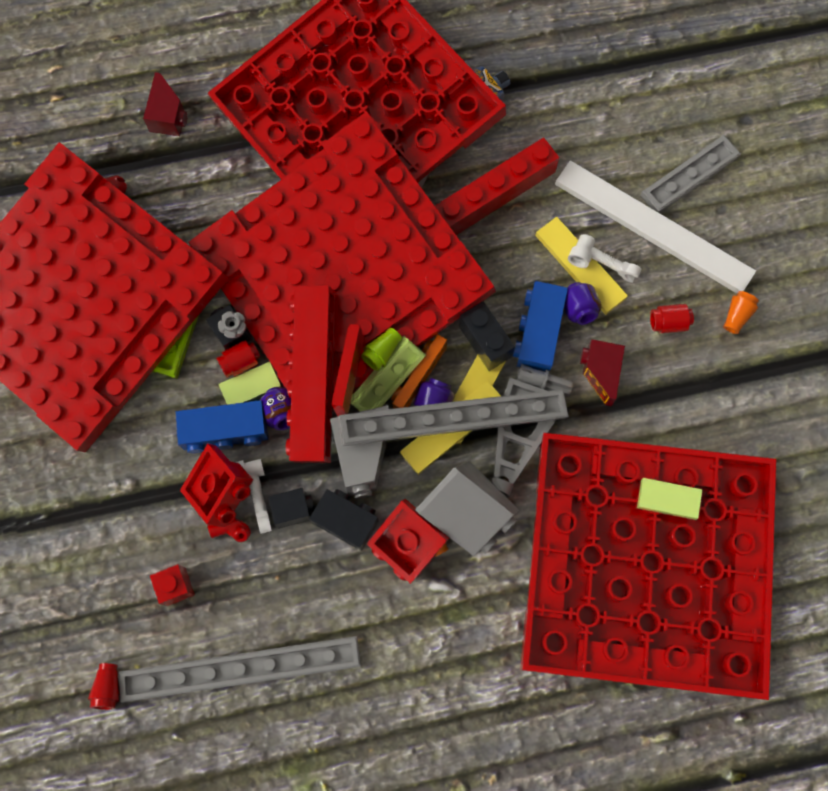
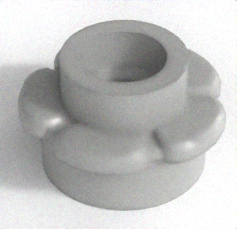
[218,311,246,338]

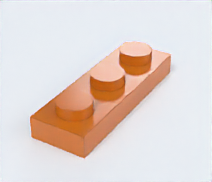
[391,334,447,409]

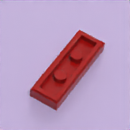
[331,324,364,416]

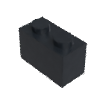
[459,301,515,371]
[309,489,379,551]

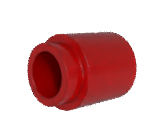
[650,304,694,334]
[216,340,260,378]

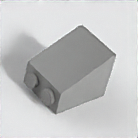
[330,405,388,499]
[415,461,520,556]

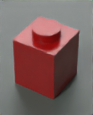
[150,564,195,606]

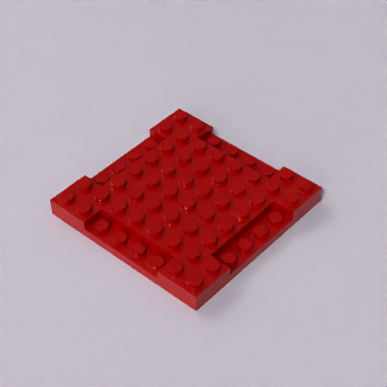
[208,0,506,183]
[188,112,496,409]
[0,142,229,452]
[520,432,776,700]

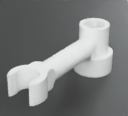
[568,234,642,283]
[236,459,272,534]

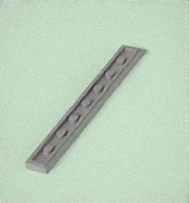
[338,389,569,446]
[119,636,361,703]

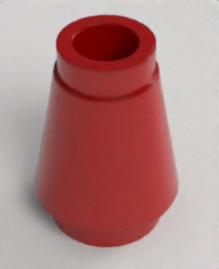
[88,663,119,710]

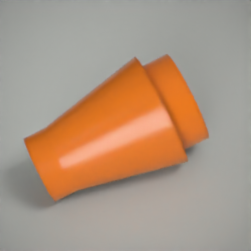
[723,291,759,334]

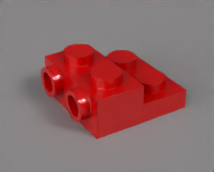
[180,443,253,527]
[367,499,449,584]

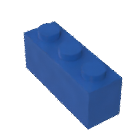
[513,281,568,372]
[175,400,269,453]

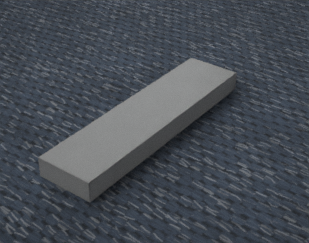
[640,135,741,213]

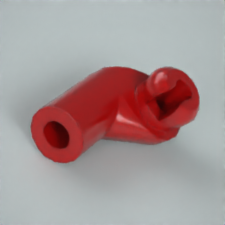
[207,518,251,542]

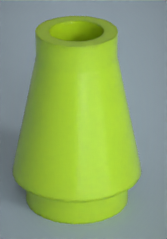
[361,328,402,371]

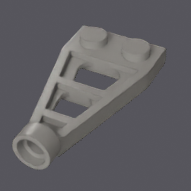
[491,378,555,498]

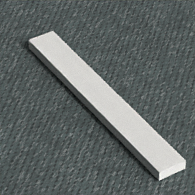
[555,161,756,293]

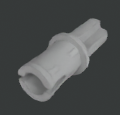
[516,364,573,397]

